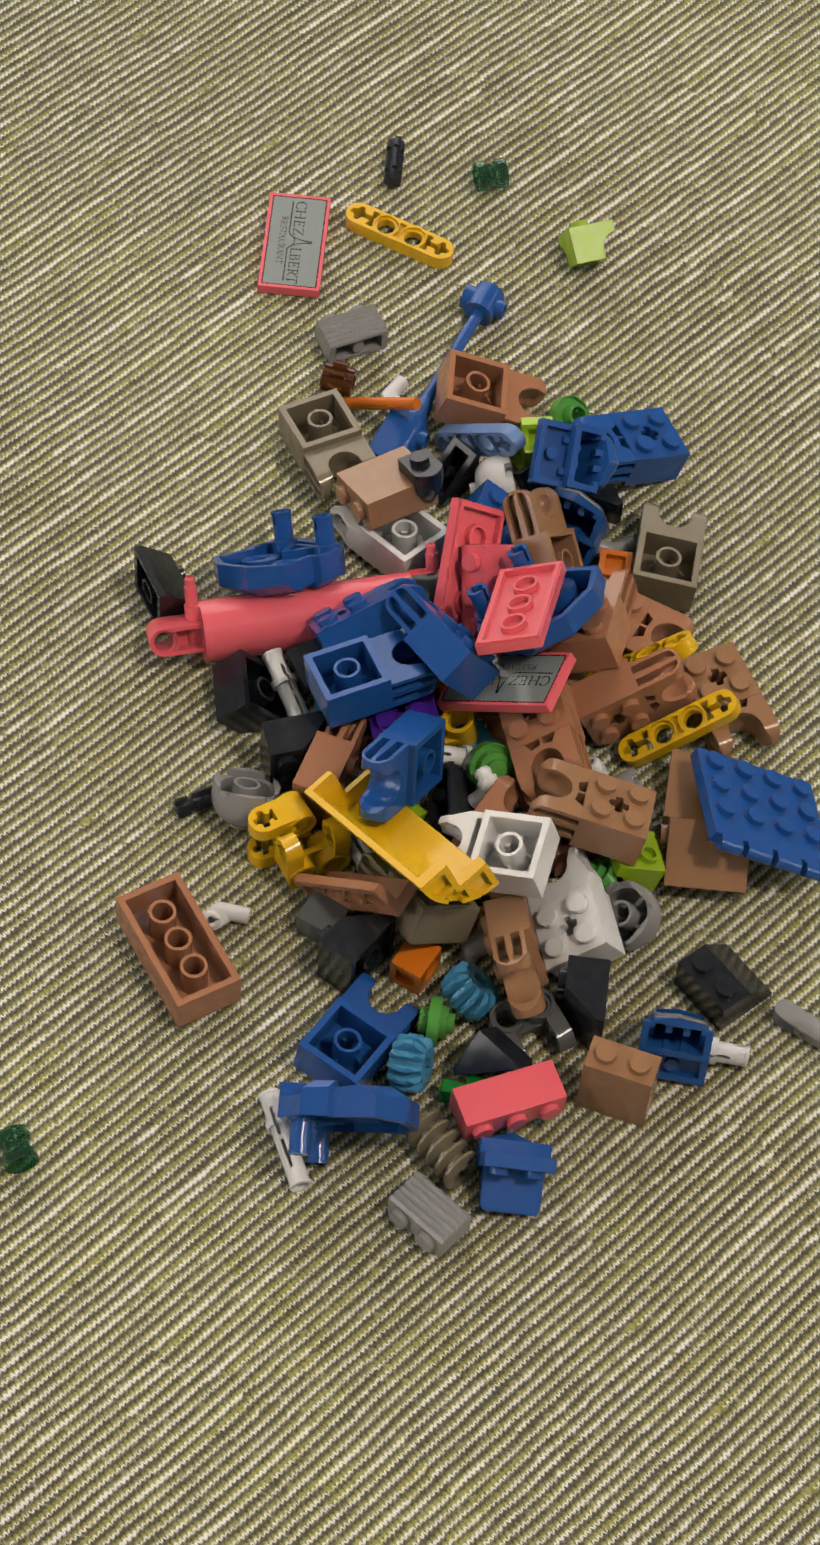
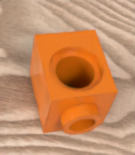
[389,941,442,996]

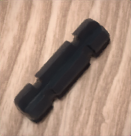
[383,136,405,189]
[173,785,213,818]

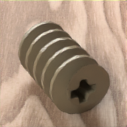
[405,1109,477,1189]

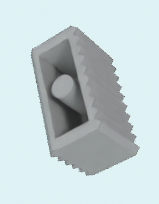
[315,304,388,363]
[387,1171,471,1257]

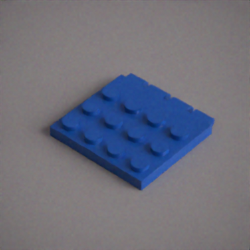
[690,747,820,882]

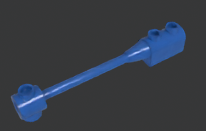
[369,281,508,457]

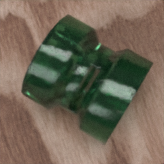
[472,157,509,192]
[0,1124,39,1174]

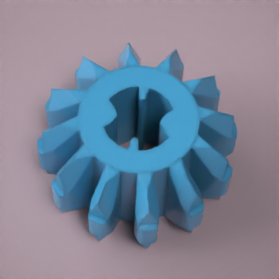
[440,961,500,1021]
[387,1033,435,1093]

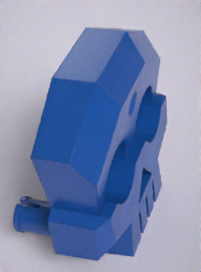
[212,509,346,596]
[467,543,606,657]
[277,1080,420,1165]

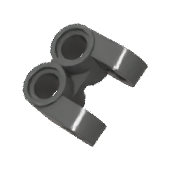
[487,988,576,1072]

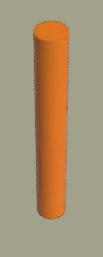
[343,397,421,410]

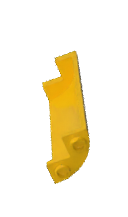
[304,769,500,905]

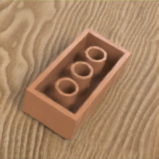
[116,872,241,1027]

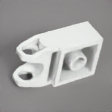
[330,505,447,574]
[438,809,560,899]
[527,846,626,978]

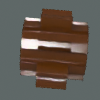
[320,360,357,398]

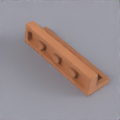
[293,870,418,917]

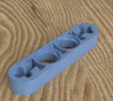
[434,423,526,456]

